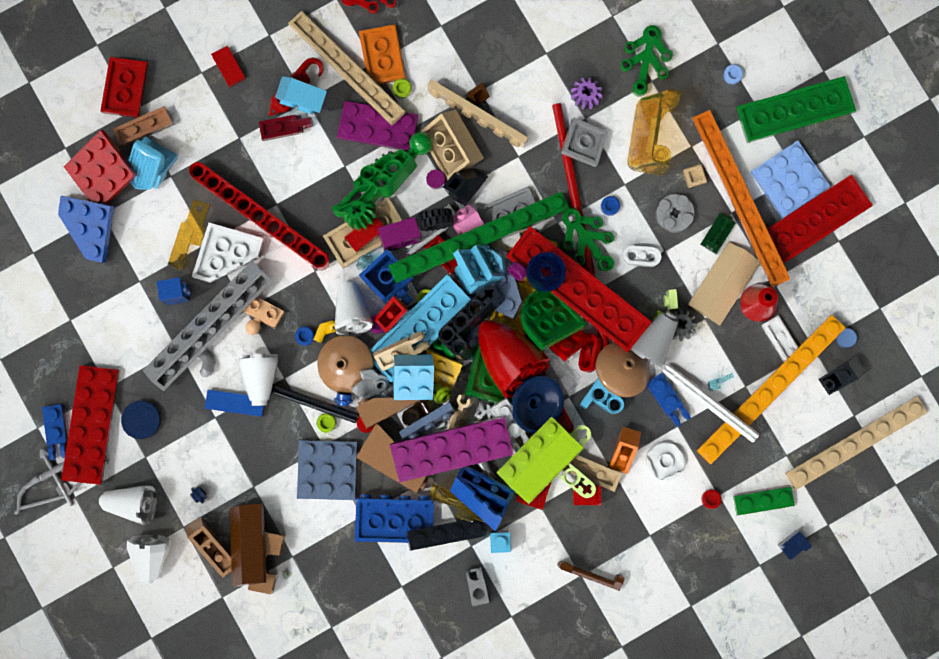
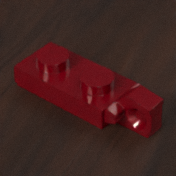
[259,114,313,141]

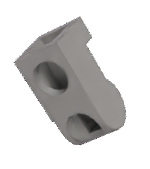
[466,567,490,607]

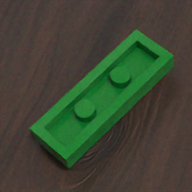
[733,487,795,516]

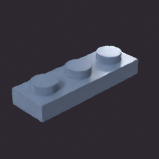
[399,402,456,440]

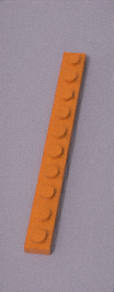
[692,110,790,288]

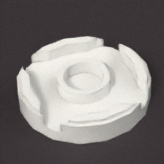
[646,442,685,481]

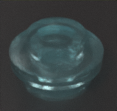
[356,255,374,272]

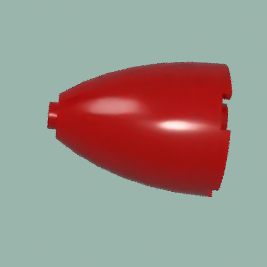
[478,320,550,398]

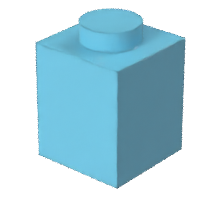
[490,532,511,553]

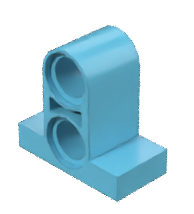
[579,378,624,414]

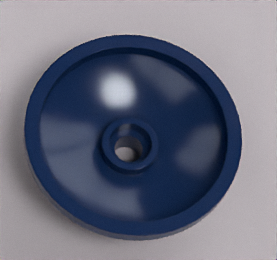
[511,375,564,433]

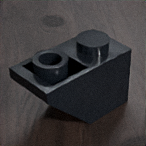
[443,168,488,206]
[818,355,868,395]

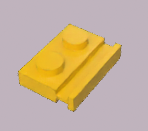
[426,349,463,390]

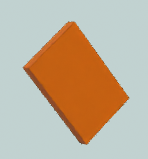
[359,24,406,85]

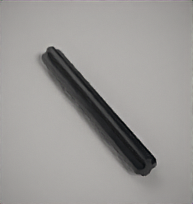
[271,384,359,423]

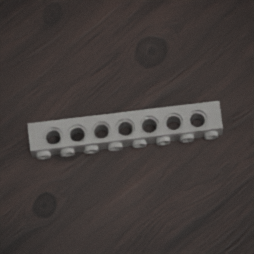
[142,261,272,391]

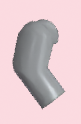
[198,350,215,378]

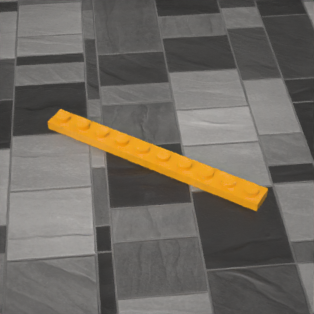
[696,314,845,464]

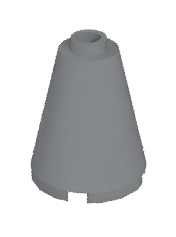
[631,311,678,367]

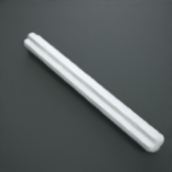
[663,364,759,442]

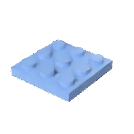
[750,141,830,219]

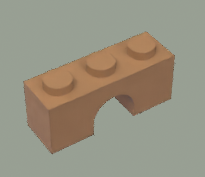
[248,531,286,595]

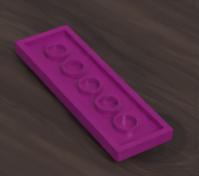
[390,416,514,483]

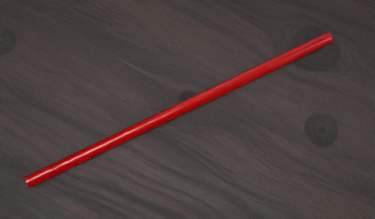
[552,103,609,350]

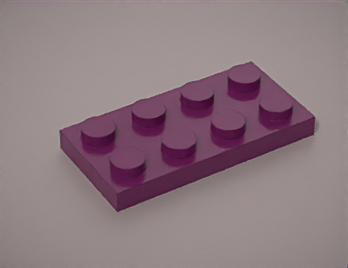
[337,101,418,152]

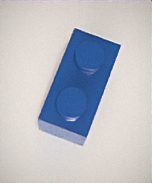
[156,277,192,305]

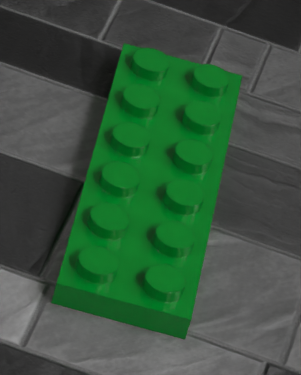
[736,76,856,143]

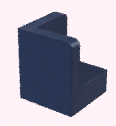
[777,530,812,559]

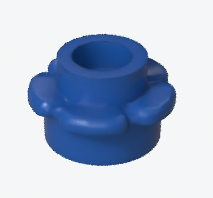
[334,392,353,406]

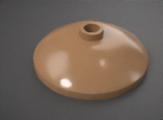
[317,336,374,393]
[595,343,650,397]

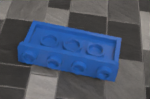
[355,495,434,543]

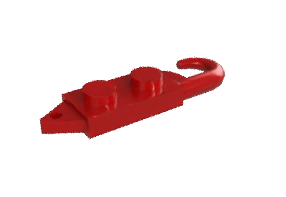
[268,57,324,116]

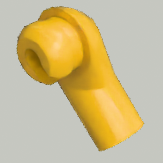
[313,320,335,343]

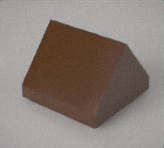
[465,82,490,106]

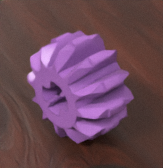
[571,77,603,110]

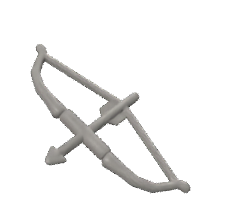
[14,449,109,515]

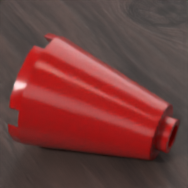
[740,284,778,322]

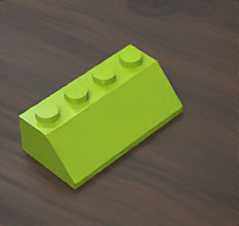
[496,417,584,504]

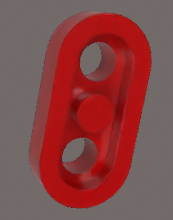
[578,334,602,373]

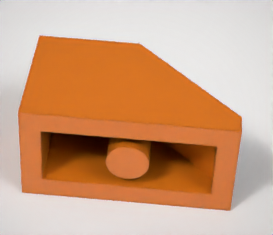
[609,426,641,474]

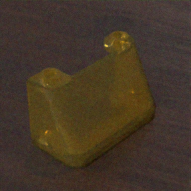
[627,89,681,176]

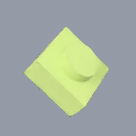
[663,289,678,311]

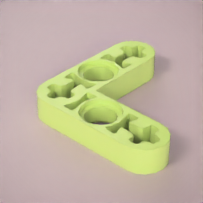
[557,425,596,498]

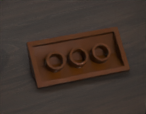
[230,504,266,587]

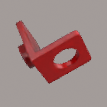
[573,486,601,505]

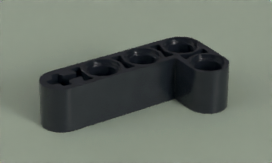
[438,285,503,361]

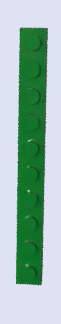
[388,192,569,284]

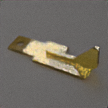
[168,200,210,271]
[429,483,485,523]

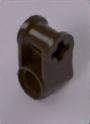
[402,400,438,427]

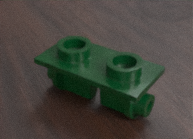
[700,213,736,254]

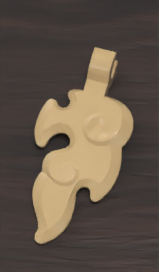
[447,394,474,430]

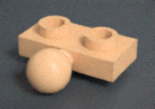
[243,297,284,335]

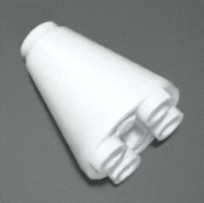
[239,354,278,406]

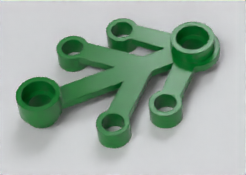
[620,25,673,97]
[561,208,614,272]

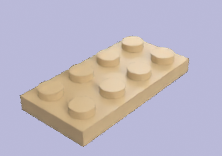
[323,198,402,269]

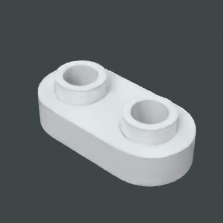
[622,245,661,267]

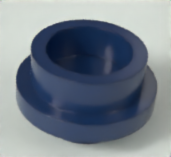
[190,485,208,504]

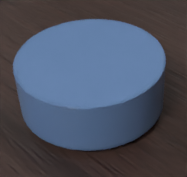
[836,328,857,348]

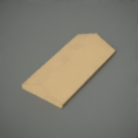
[688,242,760,326]

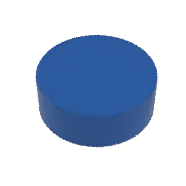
[601,196,620,216]
[295,327,315,346]

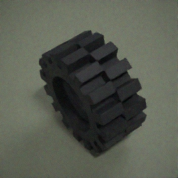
[417,208,454,231]

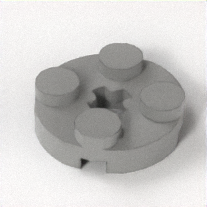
[656,194,694,233]

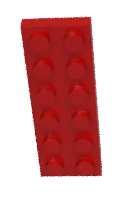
[767,174,873,264]
[61,365,119,485]

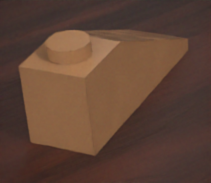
[356,398,419,429]
[185,516,231,578]

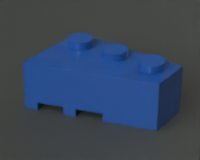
[450,466,515,531]

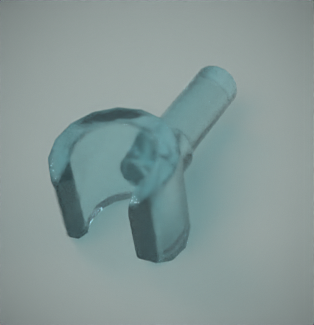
[708,373,734,391]

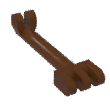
[557,561,624,591]

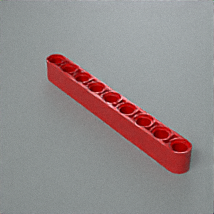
[189,162,330,271]

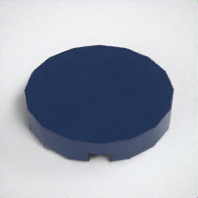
[121,401,161,439]

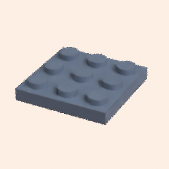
[297,440,358,500]

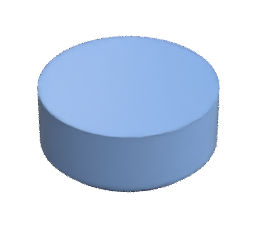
[723,64,743,84]

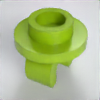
[433,382,451,404]

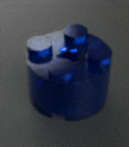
[526,252,566,293]

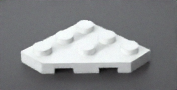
[192,223,264,283]

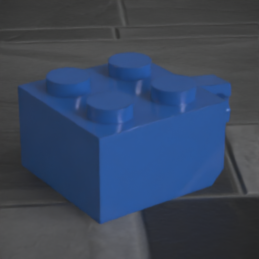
[359,249,414,305]

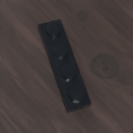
[406,517,486,551]

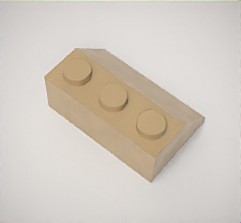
[422,110,484,181]

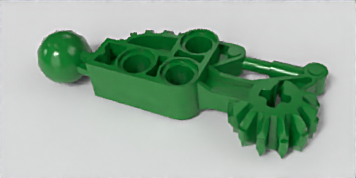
[332,131,433,231]

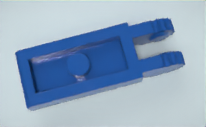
[647,373,691,427]
[42,404,68,460]

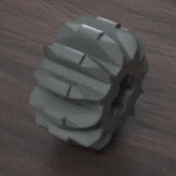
[671,308,698,341]

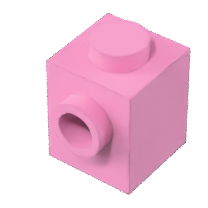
[453,204,484,235]

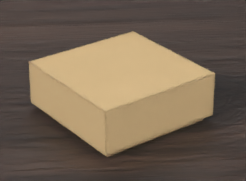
[683,164,707,189]

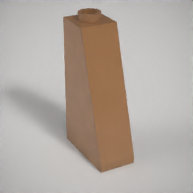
[356,424,428,493]

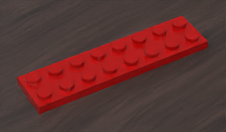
[506,226,652,352]

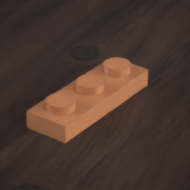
[112,106,173,148]

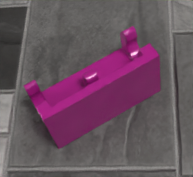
[378,217,421,251]

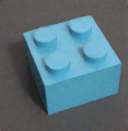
[275,76,327,115]
[393,354,434,400]

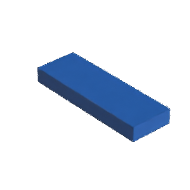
[204,390,264,417]

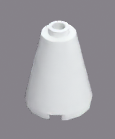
[335,280,373,336]
[99,485,157,525]

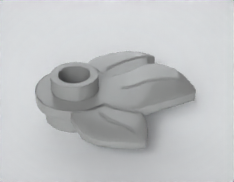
[351,369,389,400]

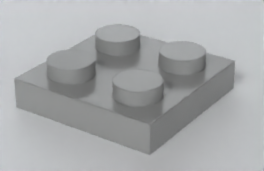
[561,117,608,167]

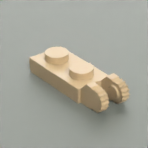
[373,331,430,371]

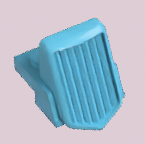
[127,137,177,190]
[453,245,506,295]

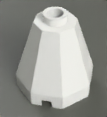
[127,534,170,584]

